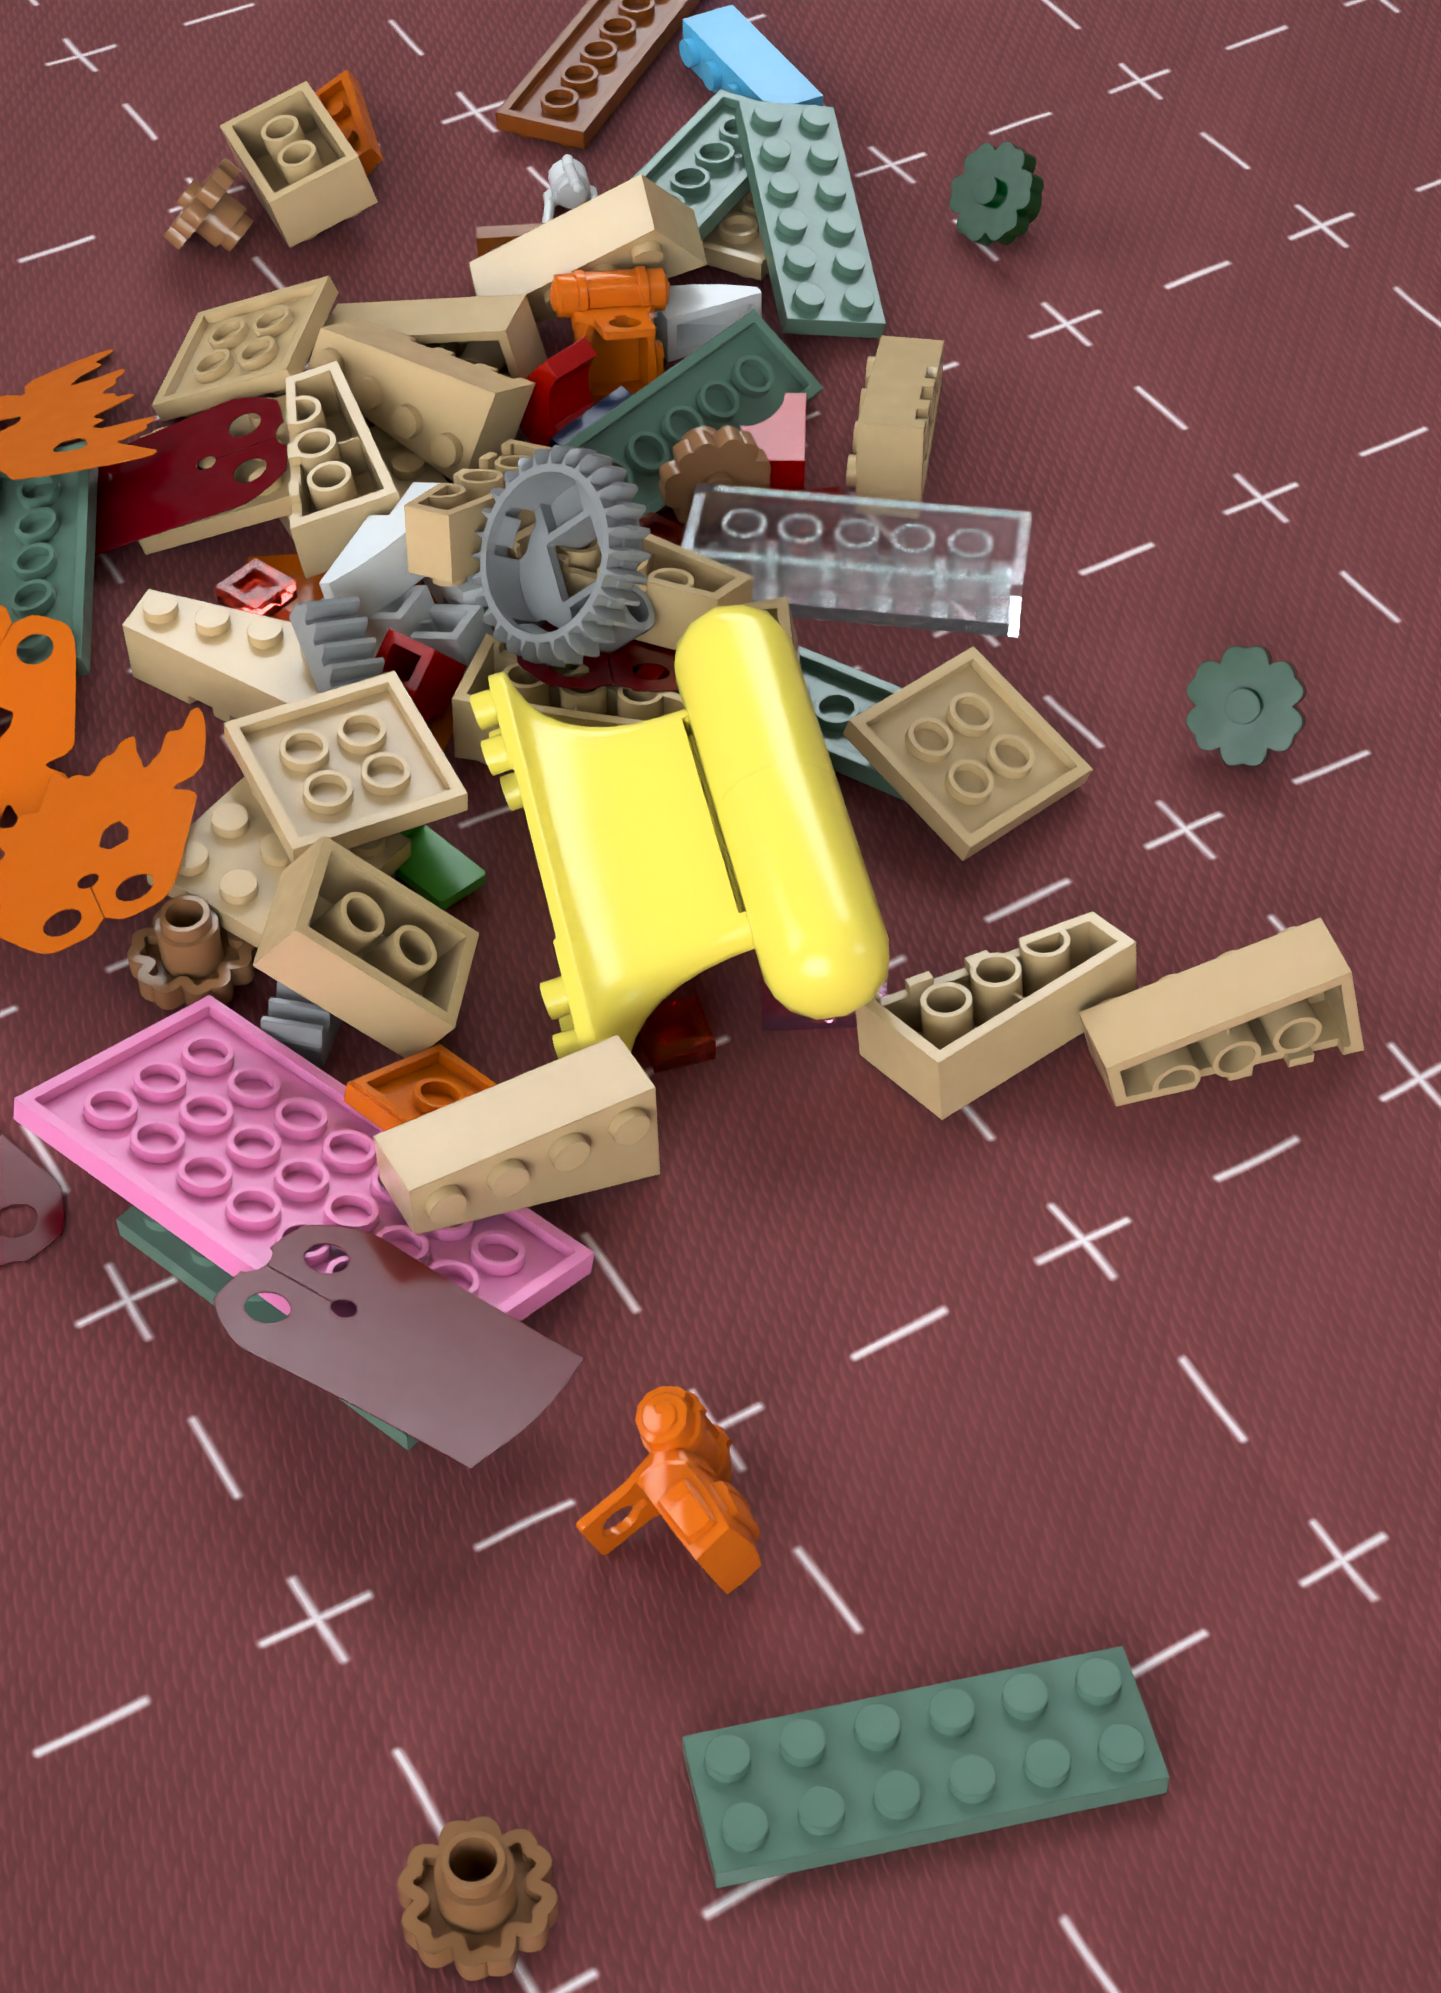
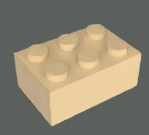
[220,81,378,248]
[252,835,479,1058]

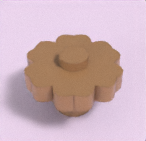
[162,157,253,252]
[658,426,771,529]
[127,895,257,1010]
[397,1816,559,1981]

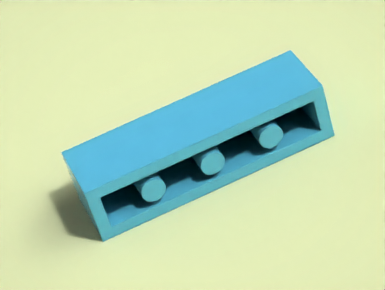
[679,5,823,106]

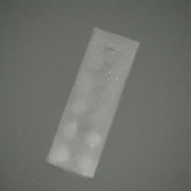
[681,483,1032,638]

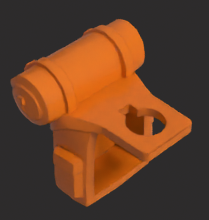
[549,266,670,403]
[576,1386,761,1595]

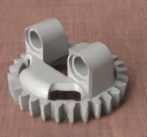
[471,445,655,667]

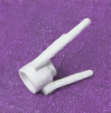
[542,154,598,223]

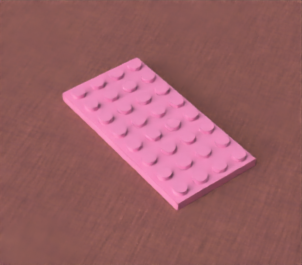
[13,995,595,1321]

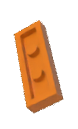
[315,69,383,175]

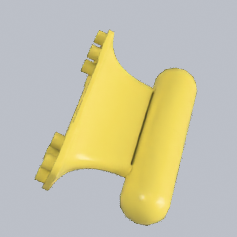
[469,605,889,1059]

